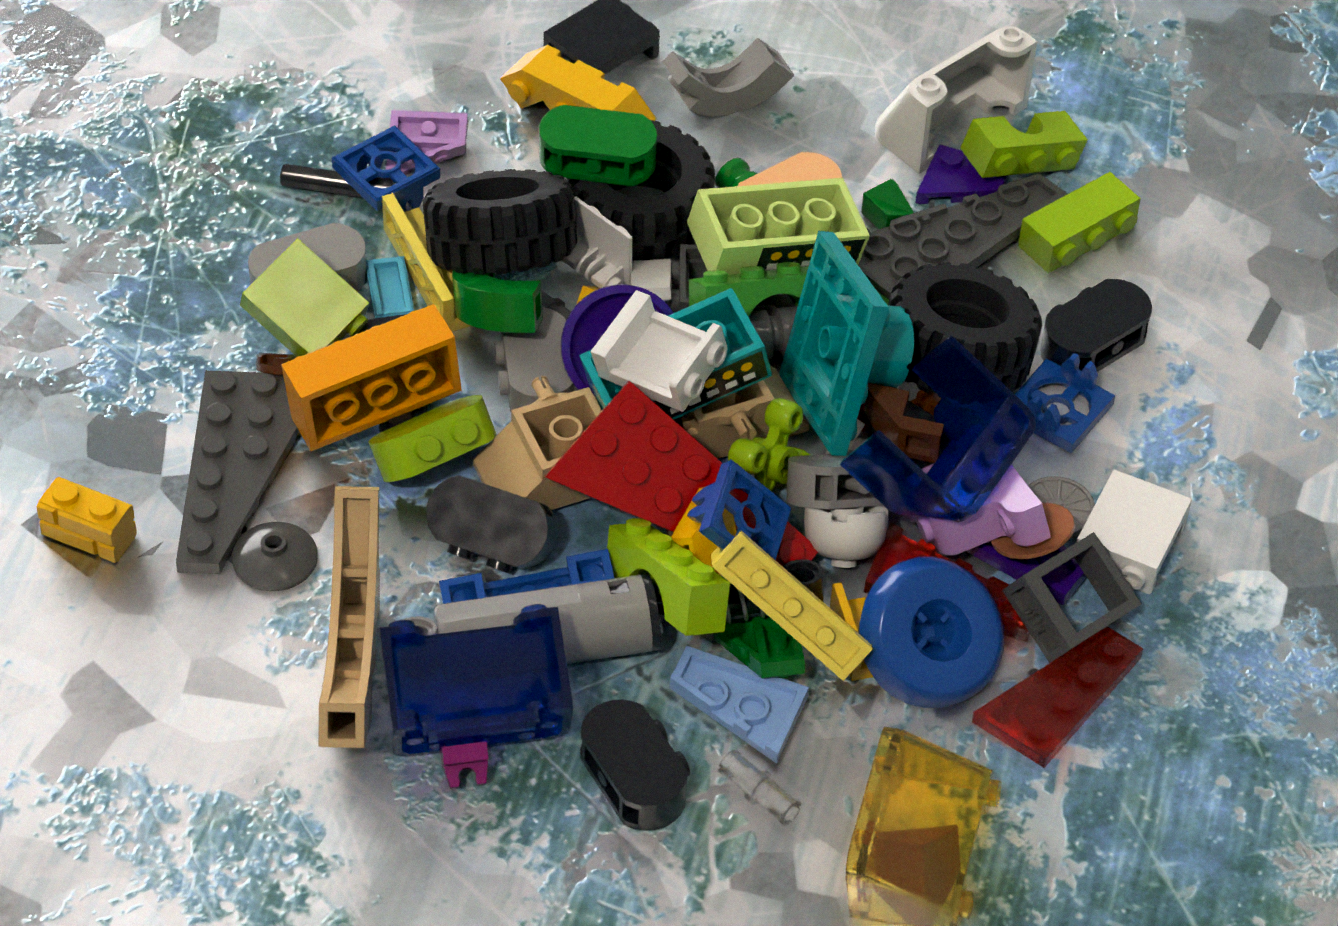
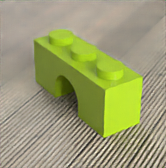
[960,111,1088,178]

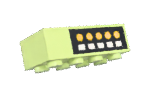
[687,178,870,275]

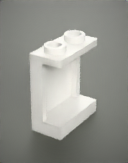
[591,290,728,412]
[1077,469,1192,594]

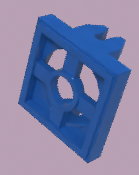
[331,125,440,212]
[1002,353,1115,453]
[687,459,792,560]

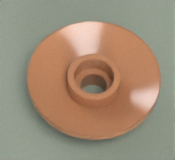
[991,503,1075,559]

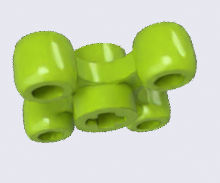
[728,398,811,492]

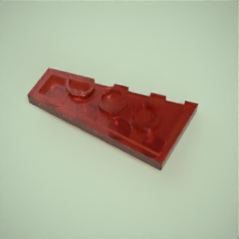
[972,626,1143,768]

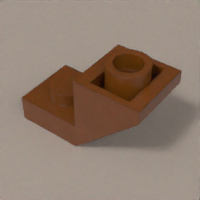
[864,383,944,463]

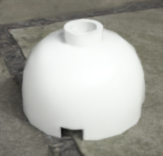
[804,505,888,568]

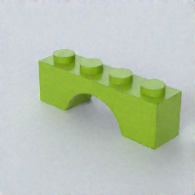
[607,518,730,636]

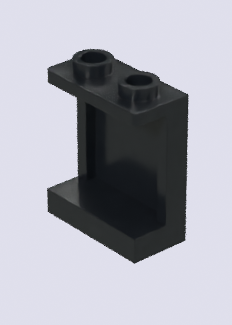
[543,0,660,75]

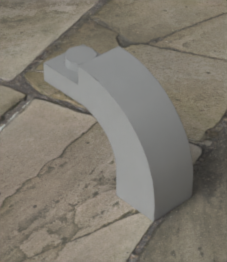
[662,38,795,117]

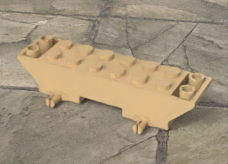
[473,366,809,510]

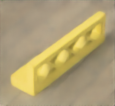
[382,193,470,332]
[711,531,873,681]

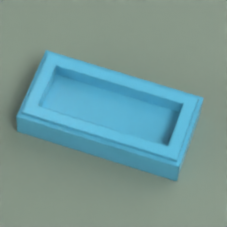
[366,256,414,319]

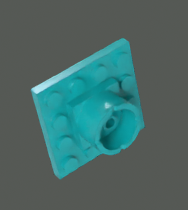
[779,231,914,456]

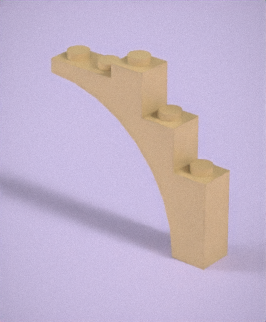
[319,486,380,748]

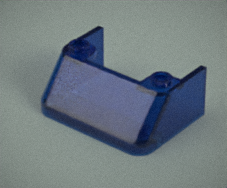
[840,335,1036,522]

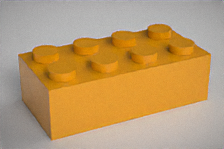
[281,304,462,452]

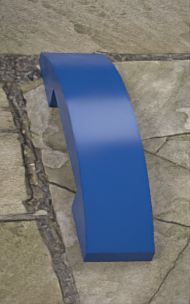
[439,549,614,604]

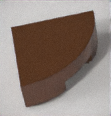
[256,353,297,375]

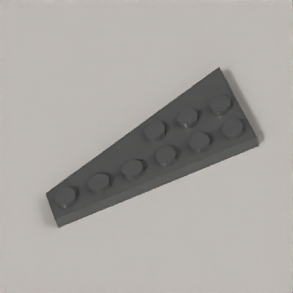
[858,173,1068,299]

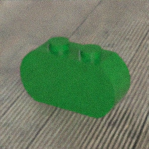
[539,105,657,186]

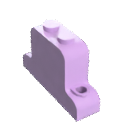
[903,425,1051,555]

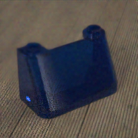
[380,604,573,757]

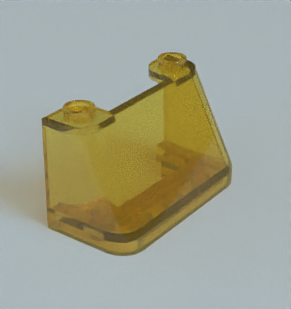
[846,727,1001,926]

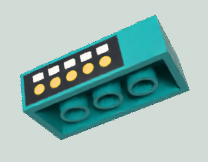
[579,288,772,420]

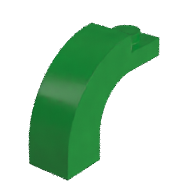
[452,270,543,333]

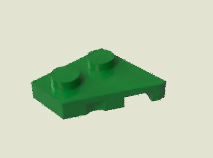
[713,616,805,678]

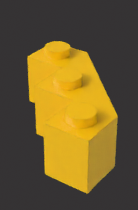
[500,45,656,121]

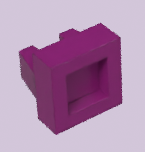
[440,741,489,789]

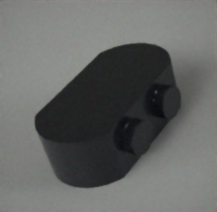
[1040,279,1152,372]
[426,475,558,573]
[580,700,690,831]

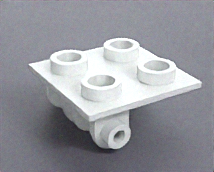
[561,196,632,288]

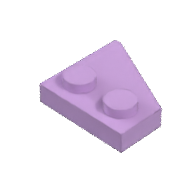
[386,110,468,179]

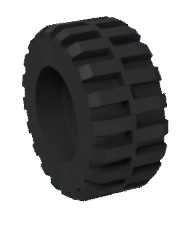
[567,120,715,261]
[423,169,578,275]
[888,262,1042,402]

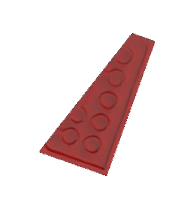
[543,381,818,567]

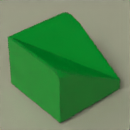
[861,179,914,229]

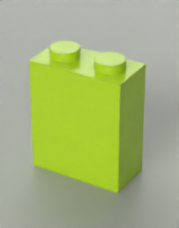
[240,238,369,357]

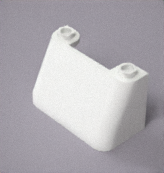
[875,26,1038,174]

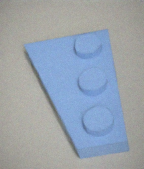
[670,646,809,764]

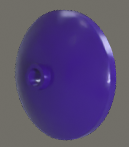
[560,284,673,396]

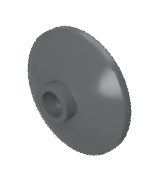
[232,522,317,591]

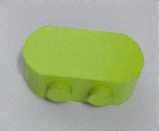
[368,395,497,482]

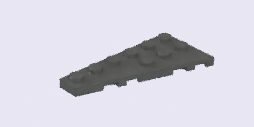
[176,370,299,574]

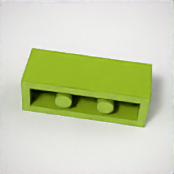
[1018,172,1141,274]

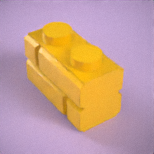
[36,477,137,563]

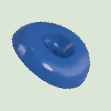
[859,556,1005,708]

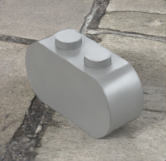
[248,223,367,292]
[494,307,575,412]
[786,452,905,509]

